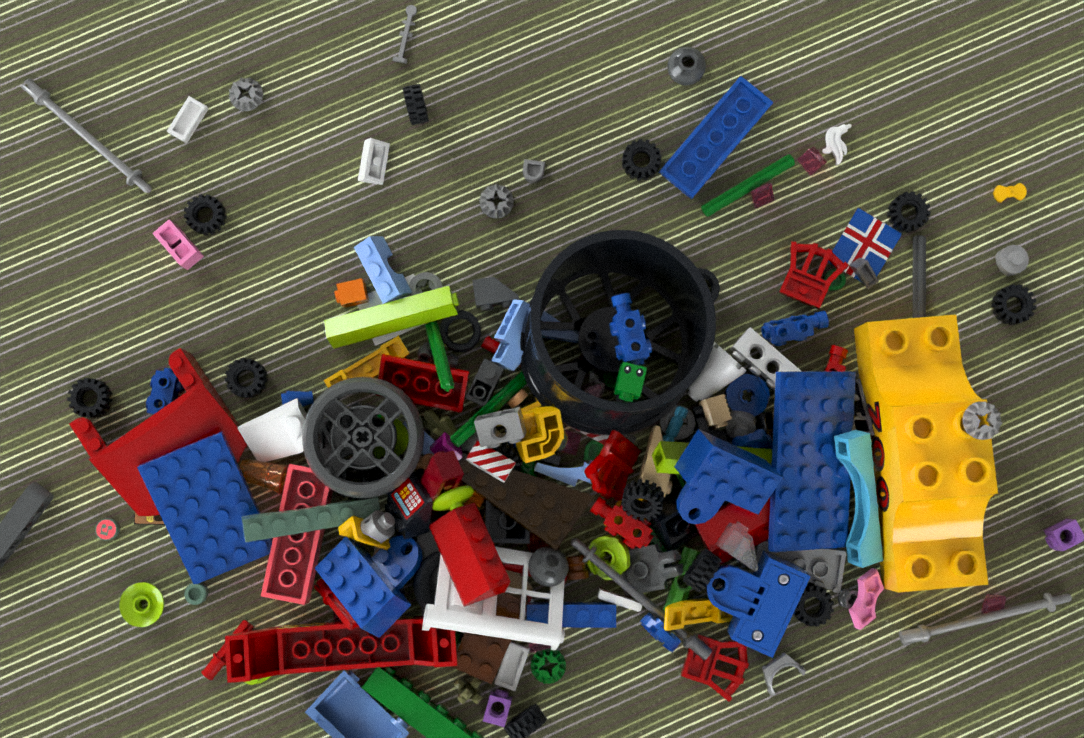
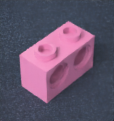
[152,219,204,270]

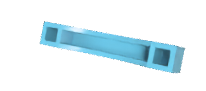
[834,430,883,568]

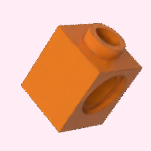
[334,278,369,308]

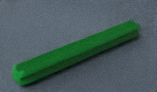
[701,154,795,217]
[425,320,454,392]
[450,371,527,447]

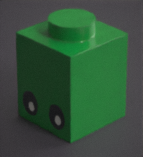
[614,362,647,402]

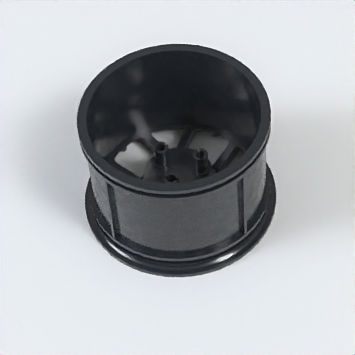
[520,230,716,435]

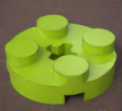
[587,535,631,580]

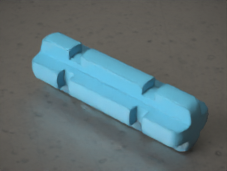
[663,406,688,442]

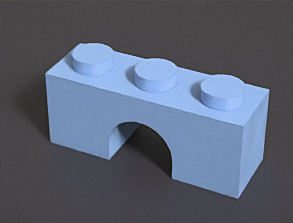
[354,236,412,304]

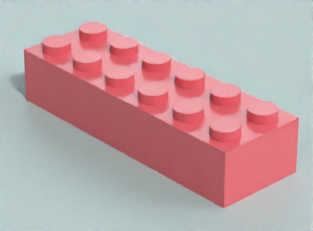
[261,464,333,605]

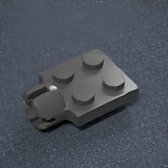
[621,544,683,596]

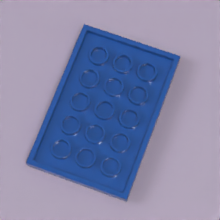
[137,431,273,584]

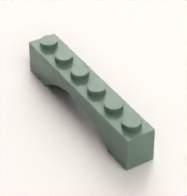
[241,497,380,542]

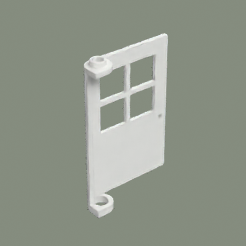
[422,547,565,650]

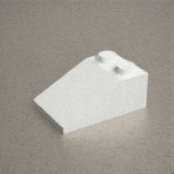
[238,398,307,464]

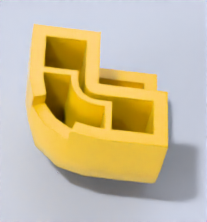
[515,406,564,463]

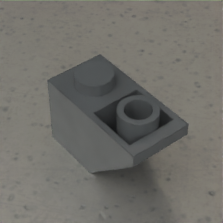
[472,277,519,311]
[465,358,505,406]

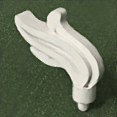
[822,124,852,166]

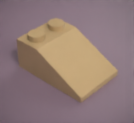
[638,425,672,498]

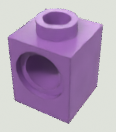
[1044,519,1084,551]
[483,689,512,727]

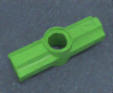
[663,547,701,610]

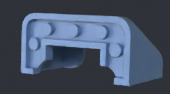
[305,670,409,738]

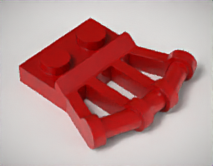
[779,241,849,309]
[584,430,641,501]
[681,634,749,702]

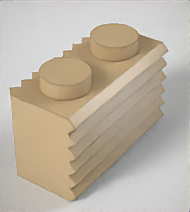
[698,394,732,430]

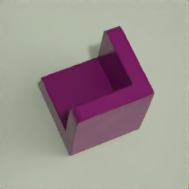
[430,432,463,461]

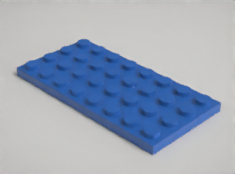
[768,371,856,552]

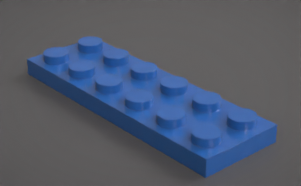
[659,76,773,200]

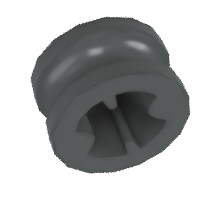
[838,588,858,609]

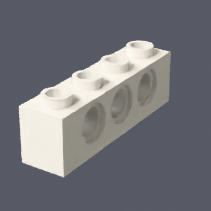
[730,327,801,391]

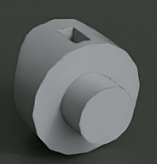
[995,245,1029,276]
[726,411,756,439]
[360,510,395,544]

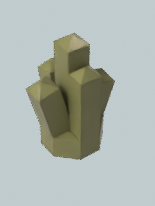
[423,409,457,440]
[453,676,483,704]

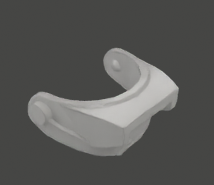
[762,652,806,696]

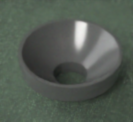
[667,47,706,86]
[528,546,569,587]

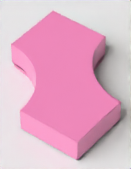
[849,568,884,630]

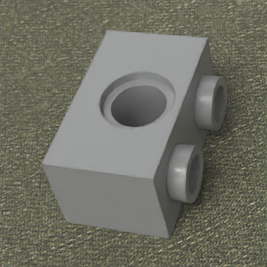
[474,407,527,448]

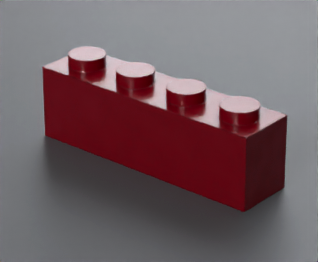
[420,451,464,517]

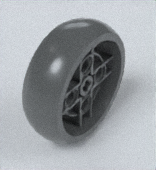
[302,377,424,498]

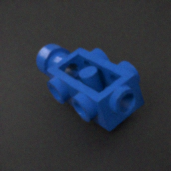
[610,293,652,366]
[761,310,829,346]
[146,368,184,415]

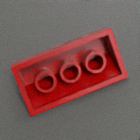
[376,354,469,413]
[695,498,770,565]
[429,502,511,607]

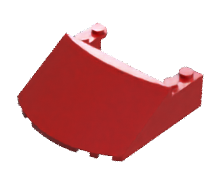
[69,348,248,516]

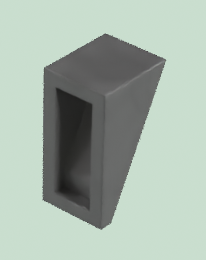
[849,257,879,289]

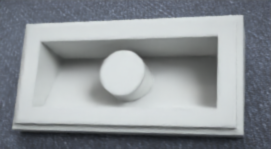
[358,138,390,185]

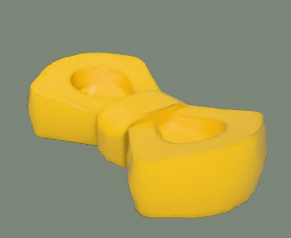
[993,183,1027,203]

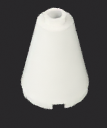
[687,342,747,402]

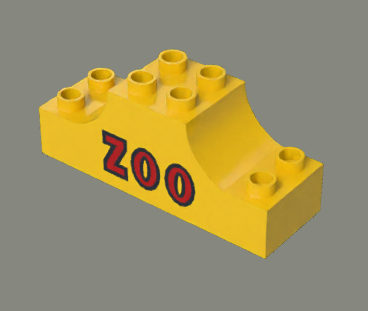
[854,315,998,592]

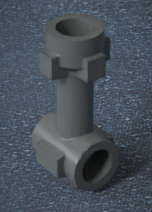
[417,343,459,368]

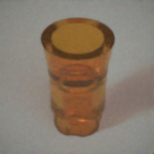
[239,459,289,495]

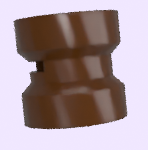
[566,555,589,580]

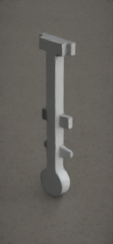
[392,5,417,64]

